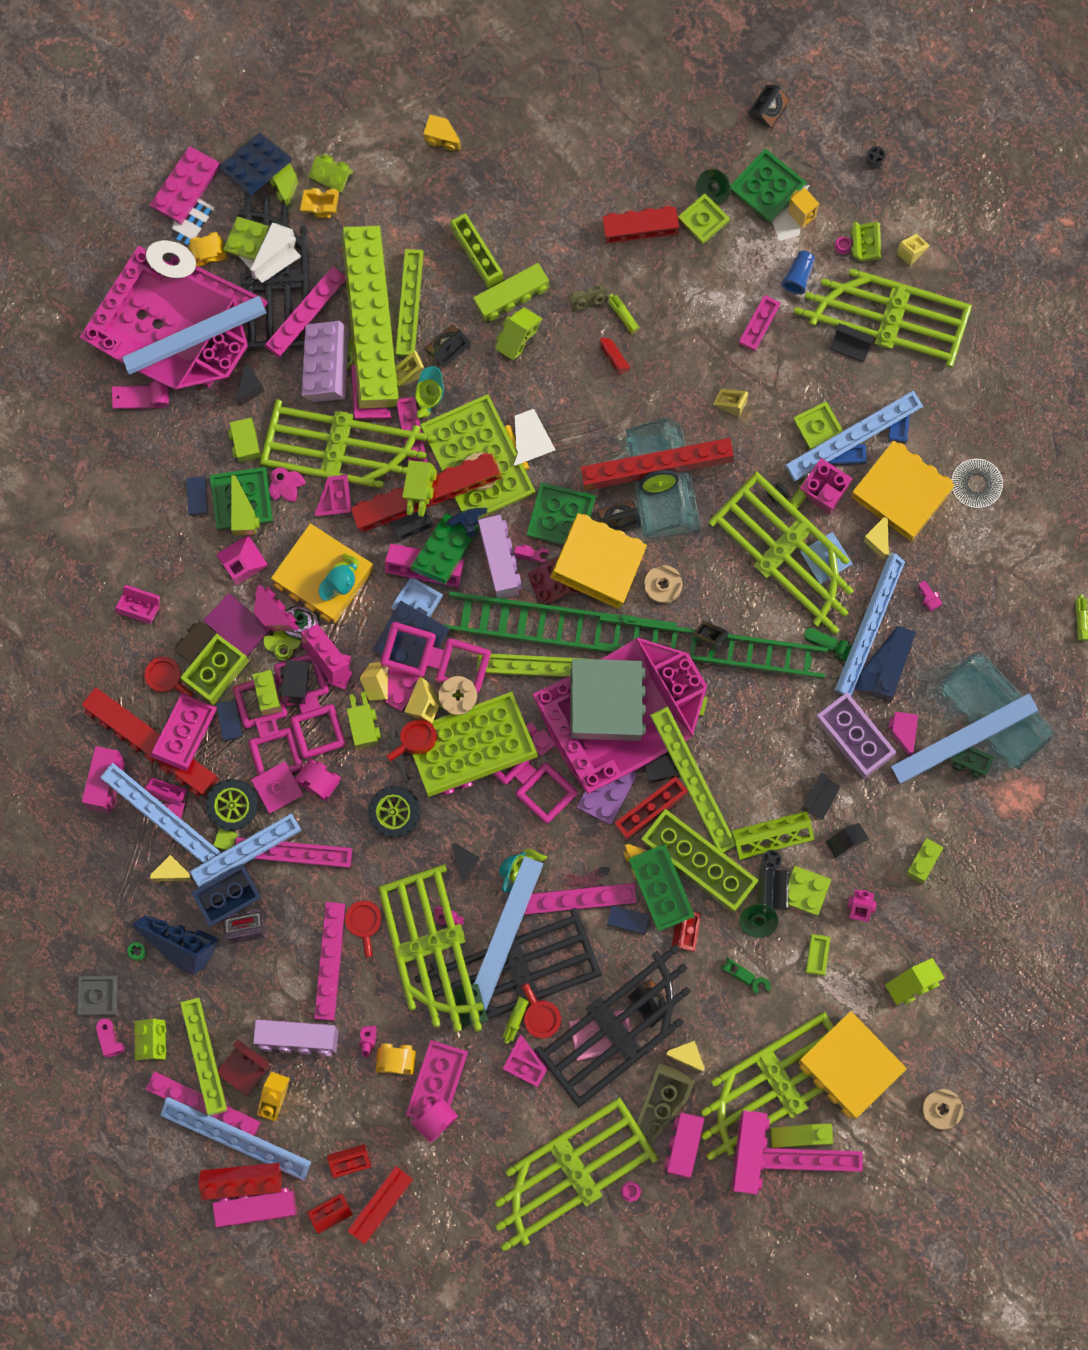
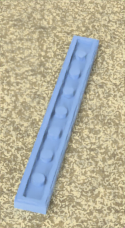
[123,296,266,374]
[784,391,923,481]
[835,553,905,696]
[891,694,1039,784]
[100,763,221,864]
[474,857,544,1011]
[160,1097,311,1181]

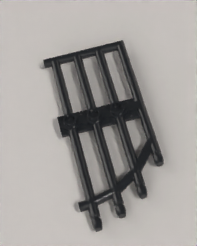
[238,192,311,349]
[414,908,602,1019]
[534,944,691,1108]

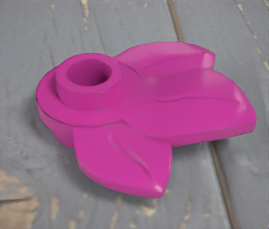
[269,467,306,502]

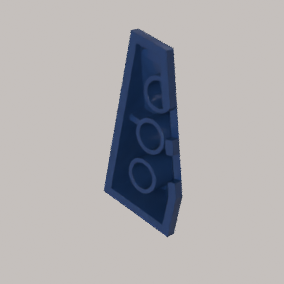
[855,626,916,703]
[132,915,219,976]

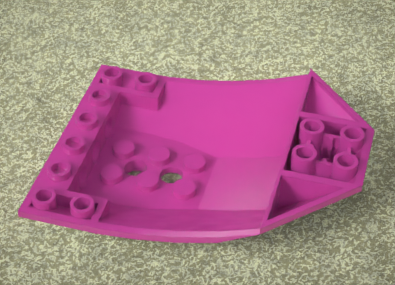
[80,245,248,390]
[532,637,707,794]

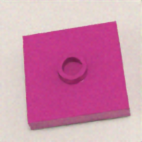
[251,761,304,814]

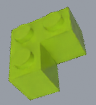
[495,307,542,360]
[885,958,945,1005]

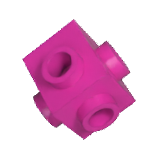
[847,889,877,923]

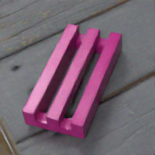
[145,777,187,806]

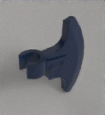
[447,507,487,538]

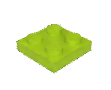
[678,193,730,245]
[223,216,270,261]
[793,401,843,450]
[788,866,831,916]

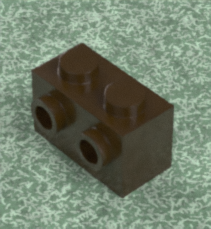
[175,620,217,664]

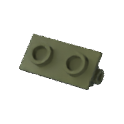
[568,285,608,311]

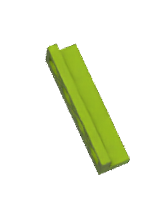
[731,811,814,860]

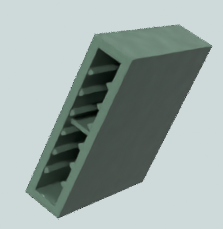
[570,659,646,741]

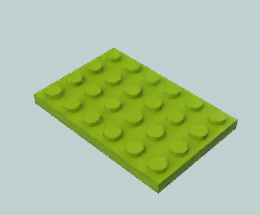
[420,394,536,519]
[412,692,538,797]

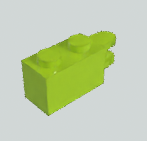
[403,460,437,517]
[347,692,381,750]

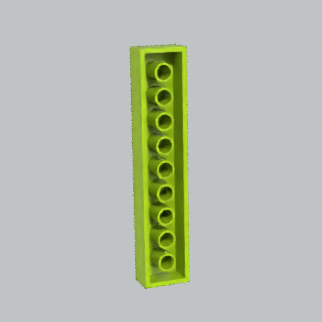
[341,226,399,409]

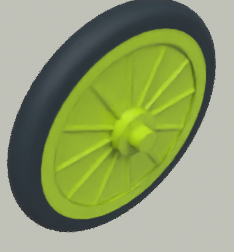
[639,470,679,494]

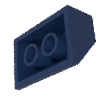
[191,864,261,927]

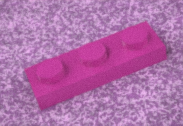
[739,295,781,352]

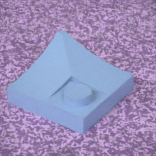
[800,531,853,584]
[391,578,443,617]

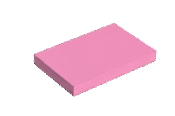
[569,1010,631,1061]

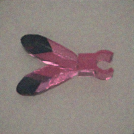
[567,867,610,887]

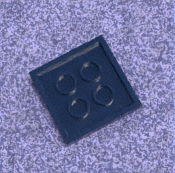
[219,132,292,196]
[373,600,450,678]

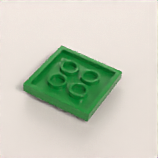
[730,148,807,224]
[210,467,273,531]
[526,482,596,546]

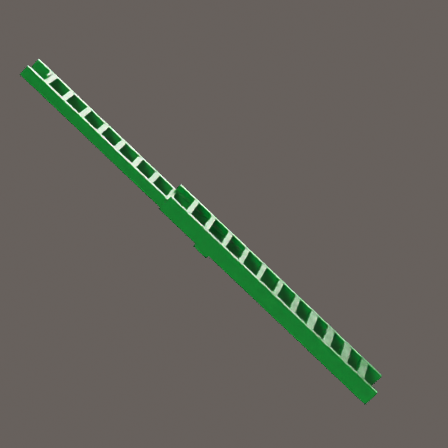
[444,592,828,680]

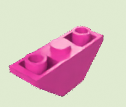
[254,585,299,631]

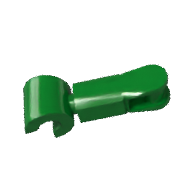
[804,628,852,662]
[720,957,771,995]

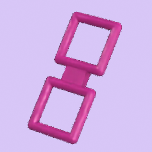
[380,622,491,693]
[274,654,346,759]
[232,674,304,776]
[493,759,578,824]

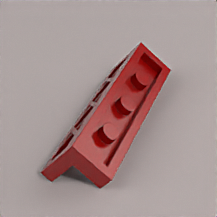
[347,1166,413,1244]

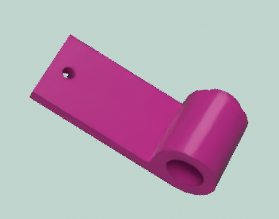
[112,380,169,409]

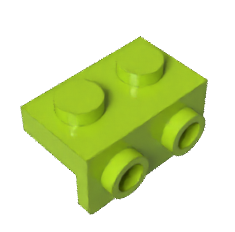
[308,154,353,192]
[851,221,882,262]
[135,1019,166,1061]

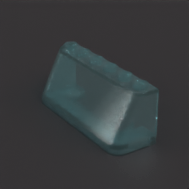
[625,417,700,539]
[939,651,1058,770]

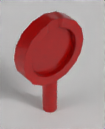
[144,656,194,698]
[386,719,437,762]
[345,901,382,958]
[521,983,561,1038]

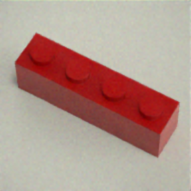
[602,206,679,244]
[614,776,688,842]
[198,1162,282,1200]

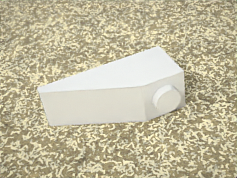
[251,223,296,279]

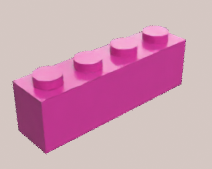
[385,544,465,588]
[731,1110,770,1194]
[213,1188,297,1228]

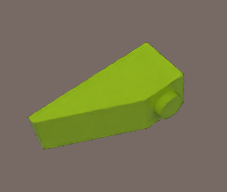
[231,476,260,536]
[771,1124,833,1148]

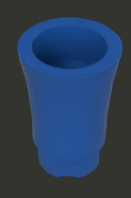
[781,250,815,295]

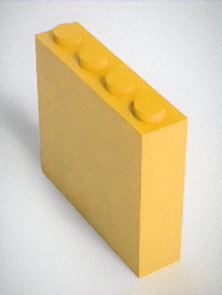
[851,440,954,542]
[550,513,647,609]
[271,523,374,623]
[798,1011,907,1120]

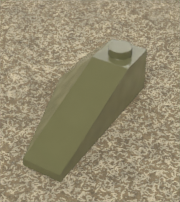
[632,1063,695,1145]

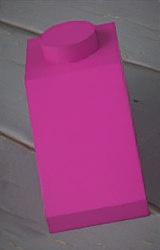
[888,712,918,756]

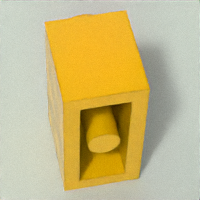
[788,188,819,228]

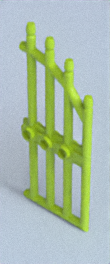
[793,269,972,368]
[259,399,437,488]
[708,471,854,635]
[378,864,484,1032]
[700,1011,834,1160]
[495,1097,659,1251]

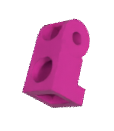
[96,1019,125,1058]

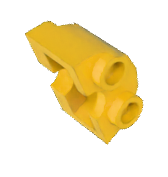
[300,188,339,218]
[188,232,228,267]
[375,1044,416,1075]

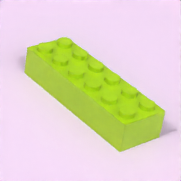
[641,809,759,914]

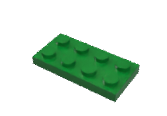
[411,513,479,584]
[629,844,695,931]

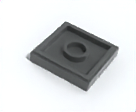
[77,976,118,1016]

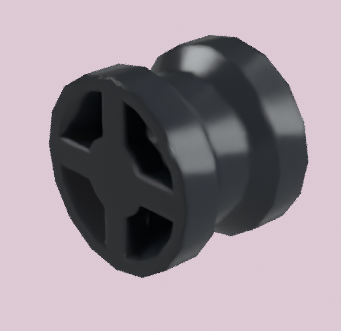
[866,146,886,169]
[766,482,790,506]
[761,850,781,870]

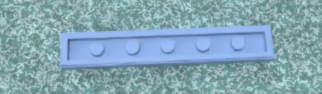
[190,813,301,888]

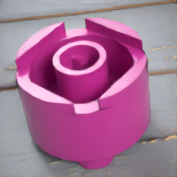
[294,758,341,802]
[411,1095,458,1143]

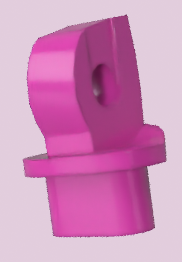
[918,580,942,612]
[434,906,464,926]
[359,1025,377,1057]

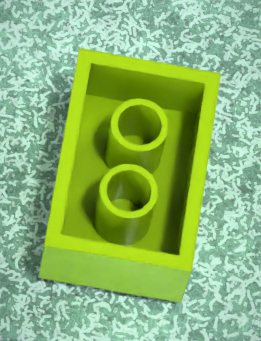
[181,634,249,705]

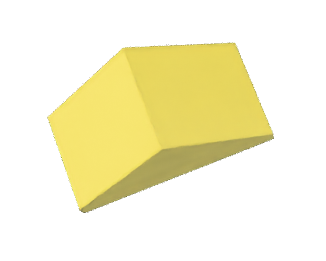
[897,234,930,266]
[395,351,424,386]
[713,389,748,417]
[864,518,889,560]
[360,662,388,701]
[150,855,192,882]
[666,1041,704,1073]

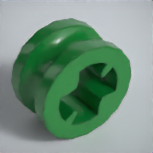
[127,942,146,961]

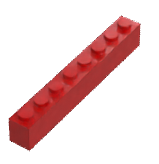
[580,438,734,491]
[351,453,502,533]
[82,687,219,798]

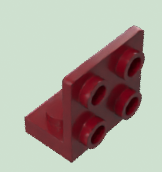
[528,557,581,605]
[218,1039,271,1096]

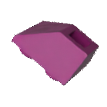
[800,458,853,515]
[216,535,268,586]

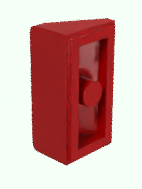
[599,338,630,375]
[671,911,701,952]
[327,1144,371,1179]
[307,1193,353,1234]

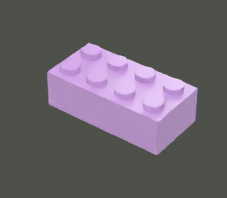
[302,321,349,403]
[478,515,522,599]
[816,692,896,780]
[254,1020,338,1057]

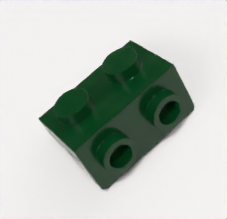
[949,747,994,779]
[452,984,488,1031]

